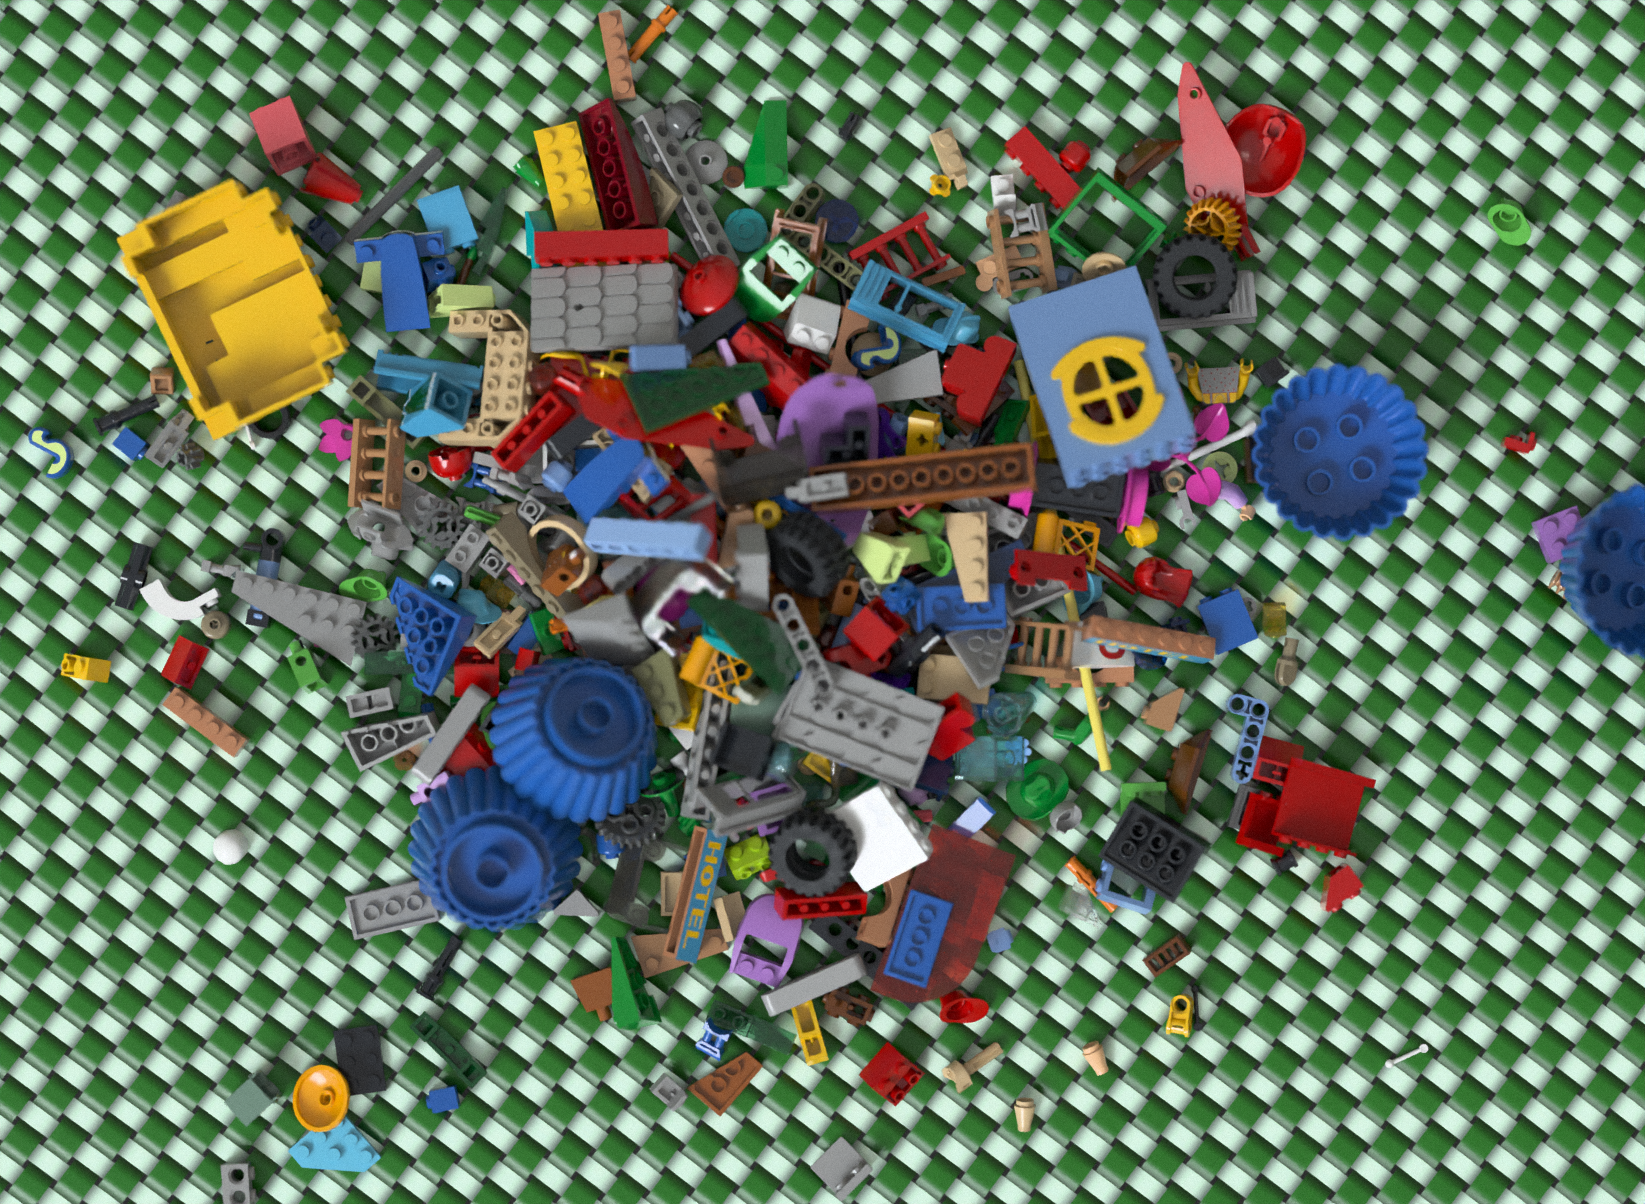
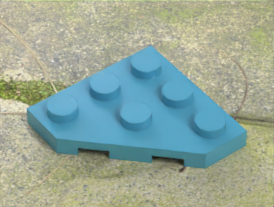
[288,1115,382,1172]

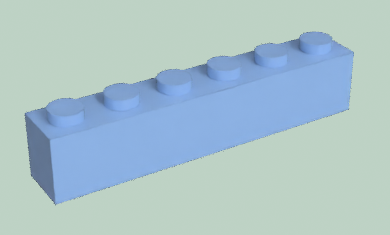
[583,517,712,560]

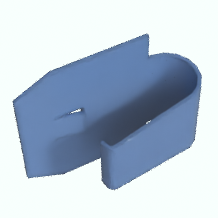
[1054,265,1077,288]
[986,927,1014,953]

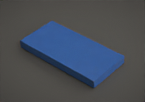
[916,583,1007,632]
[883,889,954,988]

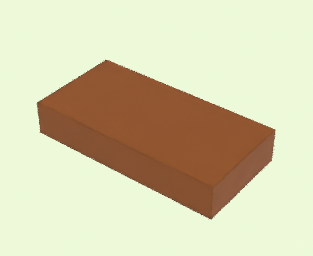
[921,266,966,288]

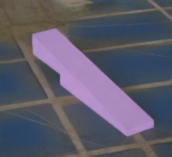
[716,339,777,453]

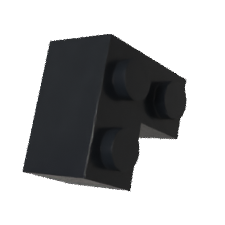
[820,412,871,466]

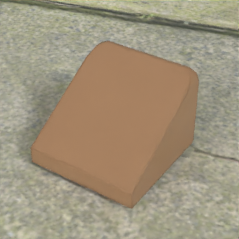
[150,367,174,394]

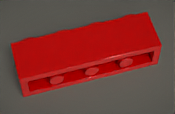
[1004,126,1080,210]
[490,390,575,473]
[774,882,868,920]

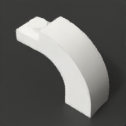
[139,579,222,620]

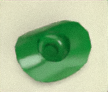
[1006,758,1070,821]

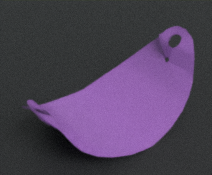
[776,374,878,546]

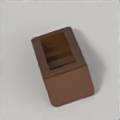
[1142,932,1192,978]

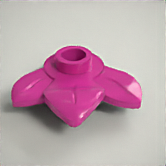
[318,419,353,462]

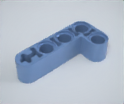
[1226,694,1269,784]

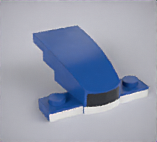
[354,230,445,332]
[562,429,671,525]

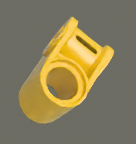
[1166,994,1194,1038]

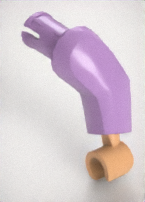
[1218,480,1255,521]

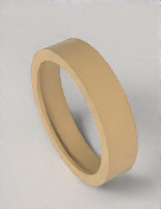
[527,514,598,590]

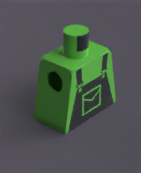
[288,640,329,694]

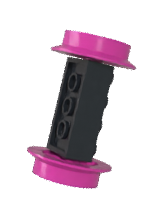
[1007,441,1149,533]

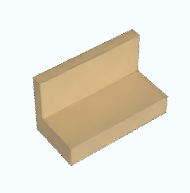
[713,891,749,942]

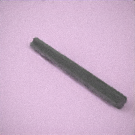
[344,146,443,245]

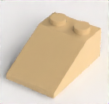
[917,655,990,705]

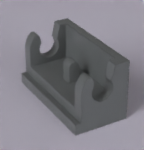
[1226,784,1261,830]

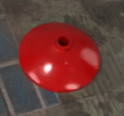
[680,255,739,315]

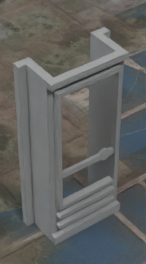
[1145,270,1257,332]
[688,765,806,837]

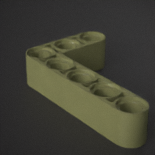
[781,183,863,291]

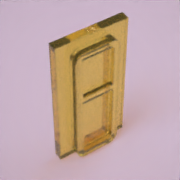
[725,401,746,467]

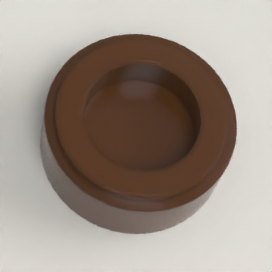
[722,166,744,189]

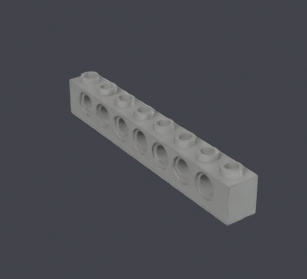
[631,108,741,267]
[680,652,735,820]

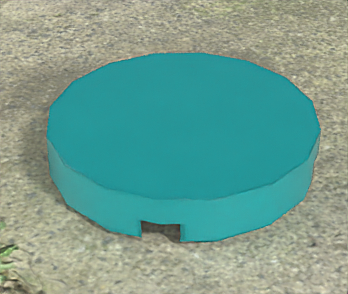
[724,208,768,253]

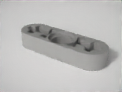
[472,452,537,477]

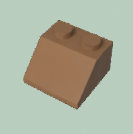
[1140,688,1185,732]

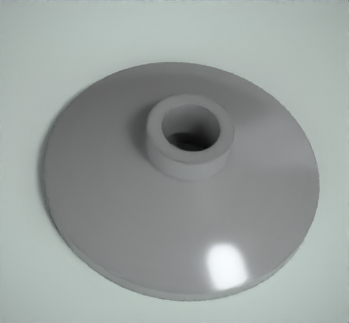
[685,140,728,184]

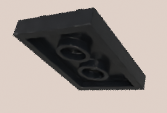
[333,1024,387,1096]

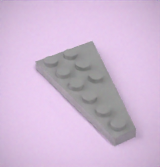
[231,570,367,666]

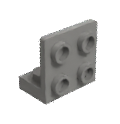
[811,1137,873,1202]

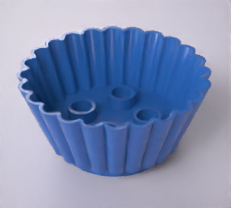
[1252,364,1429,541]
[1559,484,1645,659]
[489,657,659,823]
[408,765,583,932]

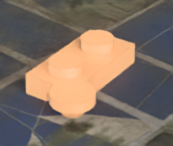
[975,245,1021,292]

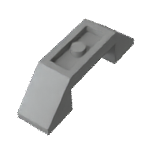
[479,494,547,578]

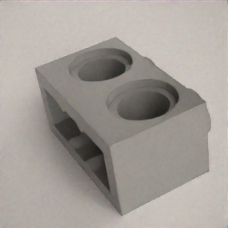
[345,687,396,718]
[221,1161,257,1204]

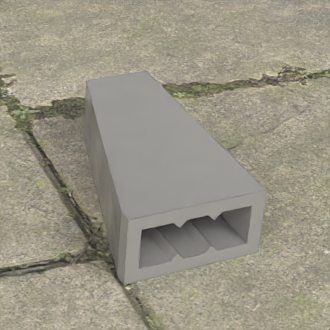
[864,350,943,405]

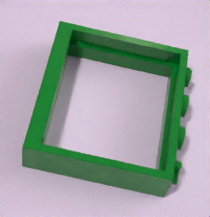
[1047,167,1167,268]

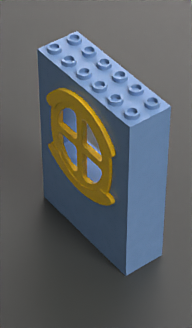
[1008,266,1196,488]

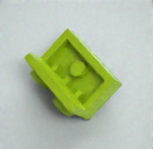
[724,834,772,880]

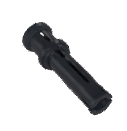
[93,394,161,436]
[416,935,463,1001]

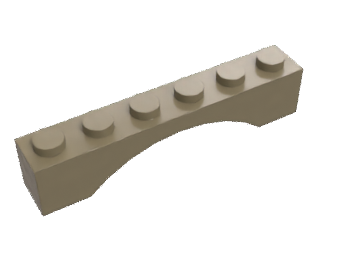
[485,511,589,633]

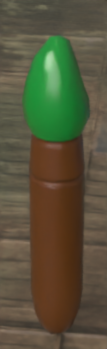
[456,245,478,285]

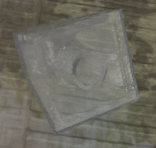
[1057,882,1101,929]

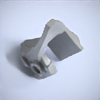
[347,499,414,548]
[445,523,491,589]

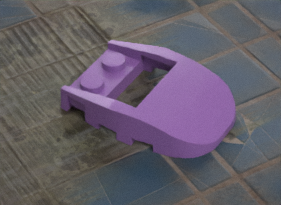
[729,894,804,989]

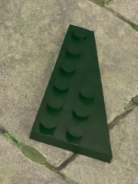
[619,362,770,434]
[685,585,821,695]

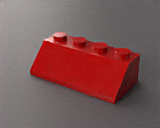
[728,321,812,412]
[445,722,503,777]

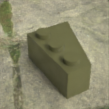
[632,646,692,727]

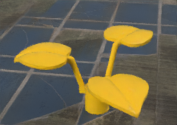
[540,349,630,379]

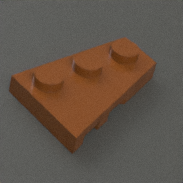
[687,1051,763,1117]

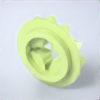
[1202,452,1238,482]

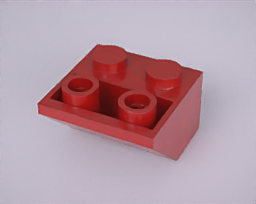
[842,595,910,662]
[454,646,499,698]
[1251,735,1304,786]
[1320,863,1364,913]
[859,1042,925,1107]

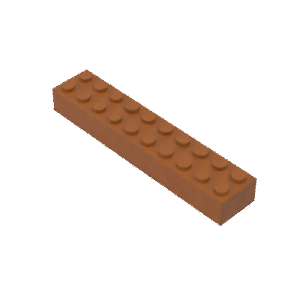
[809,443,1038,515]

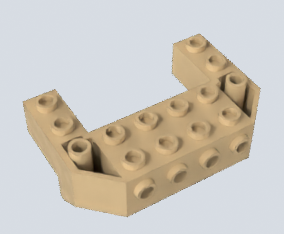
[438,310,540,448]

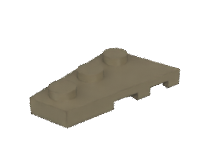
[649,168,683,229]

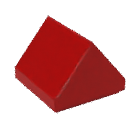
[514,647,541,671]

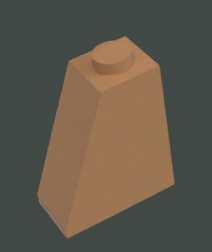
[718,502,755,569]

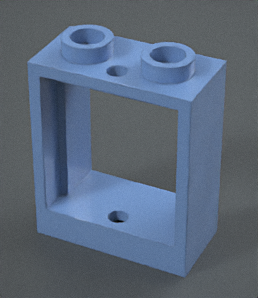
[1095,860,1156,915]

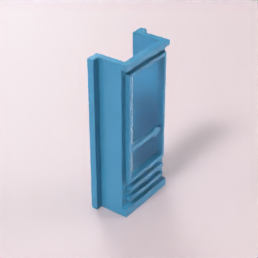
[847,259,966,354]
[374,349,484,406]

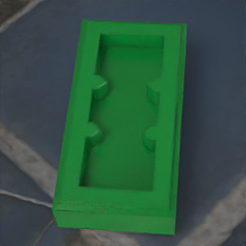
[528,607,564,656]

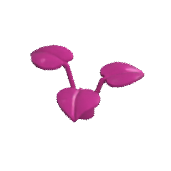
[1147,403,1230,506]

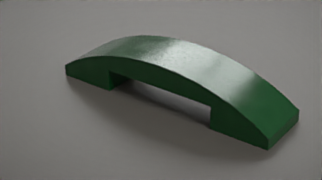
[409,1011,488,1089]

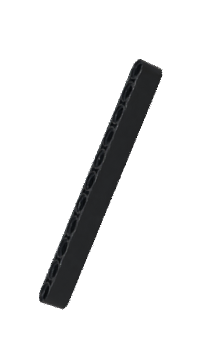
[544,296,750,461]

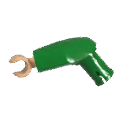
[1053,697,1110,745]

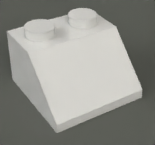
[783,293,841,354]

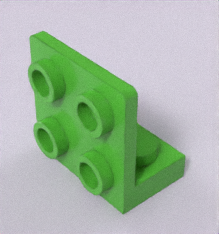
[1120,782,1166,816]

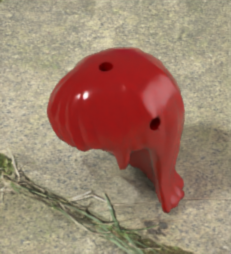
[1133,557,1193,608]

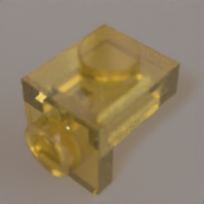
[689,350,725,369]
[478,574,516,609]
[1262,602,1287,638]

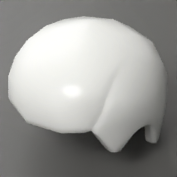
[213,829,248,865]

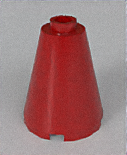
[299,151,363,205]

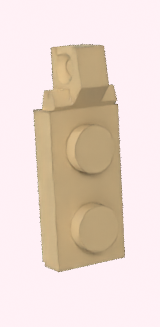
[929,127,968,190]
[473,605,526,658]

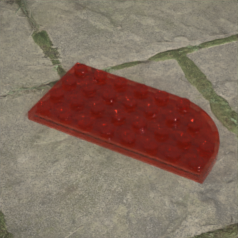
[870,824,1016,1003]

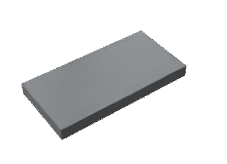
[345,880,441,940]

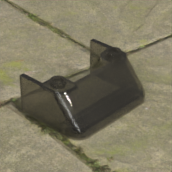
[709,419,809,505]
[632,557,734,655]
[606,838,690,934]

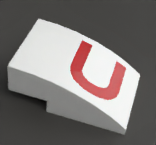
[1071,621,1135,669]

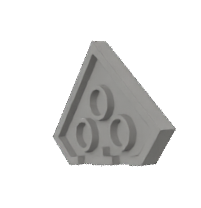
[946,612,1015,689]

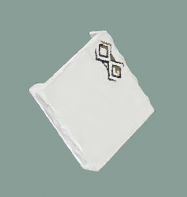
[825,780,934,892]

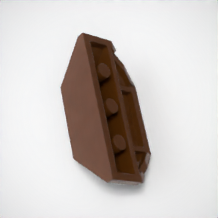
[1111,138,1182,203]
[1164,729,1213,815]

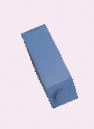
[630,345,691,373]

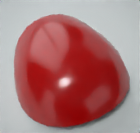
[1225,103,1306,197]

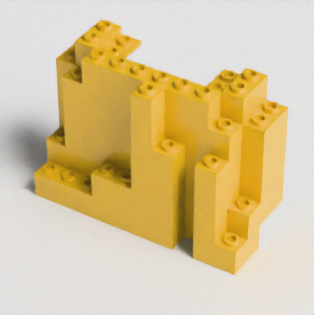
[117,179,350,440]

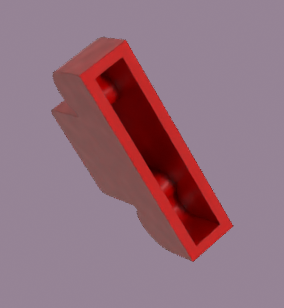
[942,336,1017,427]
[927,692,975,761]

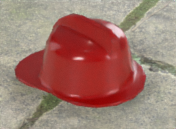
[939,990,989,1023]

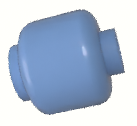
[541,460,574,493]

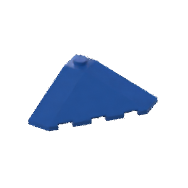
[389,576,477,696]

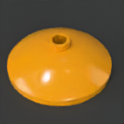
[293,1065,350,1132]

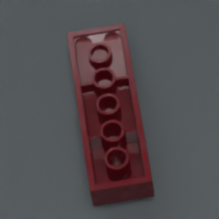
[578,98,658,230]

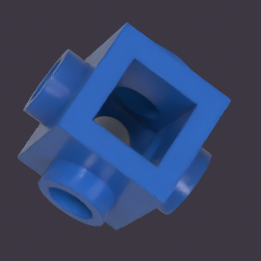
[422,257,456,292]
[881,575,921,615]

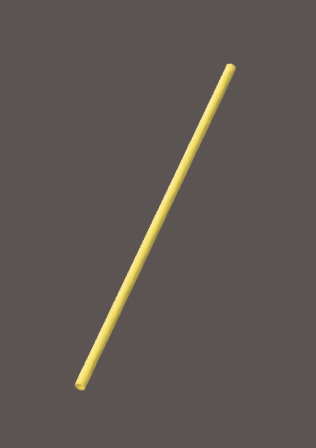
[1014,360,1112,771]

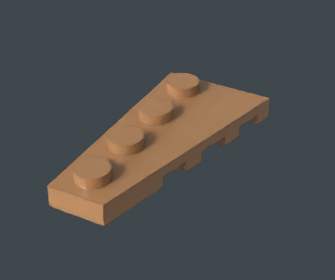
[631,928,729,978]

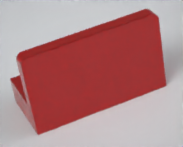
[161,636,210,689]

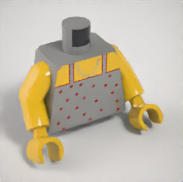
[1184,359,1253,407]

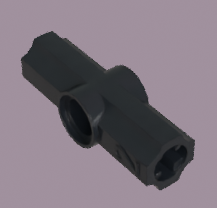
[115,542,153,611]
[887,622,944,678]

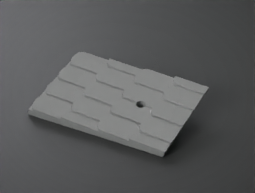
[531,263,678,352]
[776,659,944,792]

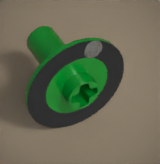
[640,768,685,817]

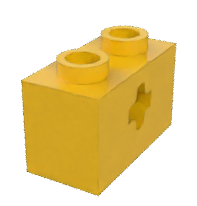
[906,410,943,456]

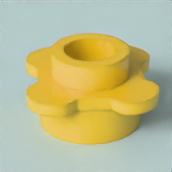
[929,174,951,197]

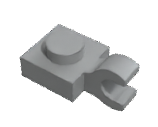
[1174,489,1196,529]

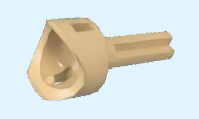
[941,1042,1003,1094]

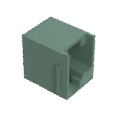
[224,1070,283,1127]

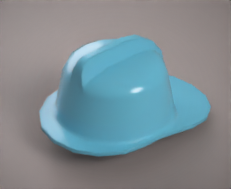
[932,311,981,345]
[1062,571,1104,616]
[457,588,502,624]

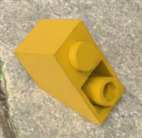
[61,653,111,683]

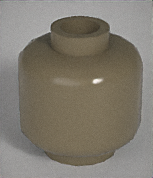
[201,611,232,639]

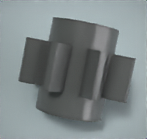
[176,442,204,471]

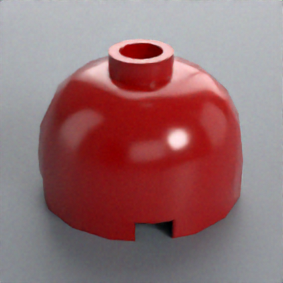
[428,445,473,481]

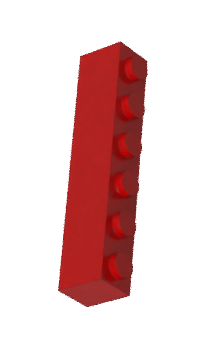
[534,229,669,267]

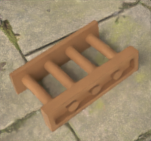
[986,203,1058,299]
[348,419,406,509]
[1004,616,1087,681]

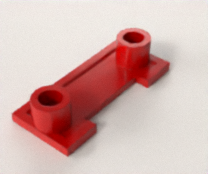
[1009,549,1087,591]

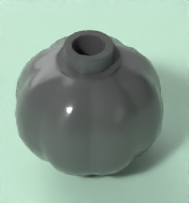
[663,100,703,140]

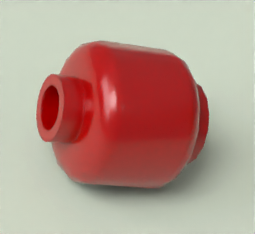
[1059,140,1091,173]

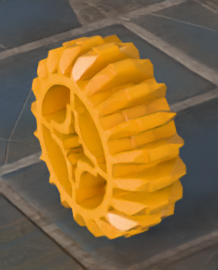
[1183,197,1242,251]

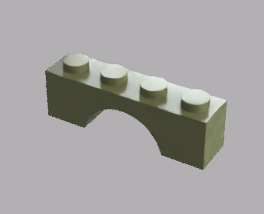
[346,375,427,450]

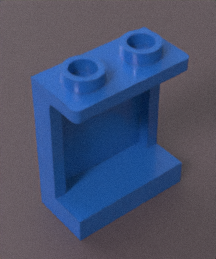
[1196,587,1258,655]

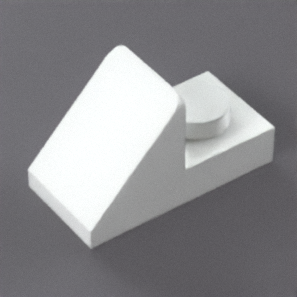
[990,174,1016,216]

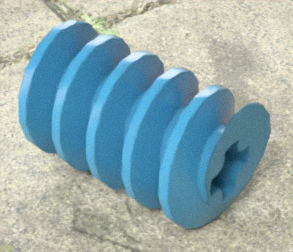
[428,559,462,599]

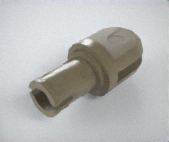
[1274,637,1299,686]

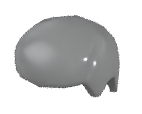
[1050,801,1082,834]

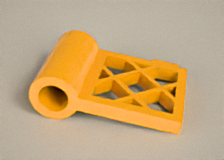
[1032,510,1100,572]
[678,636,753,705]

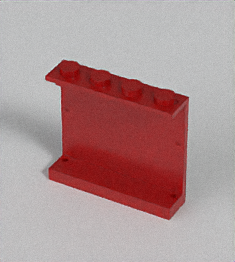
[1271,757,1376,859]

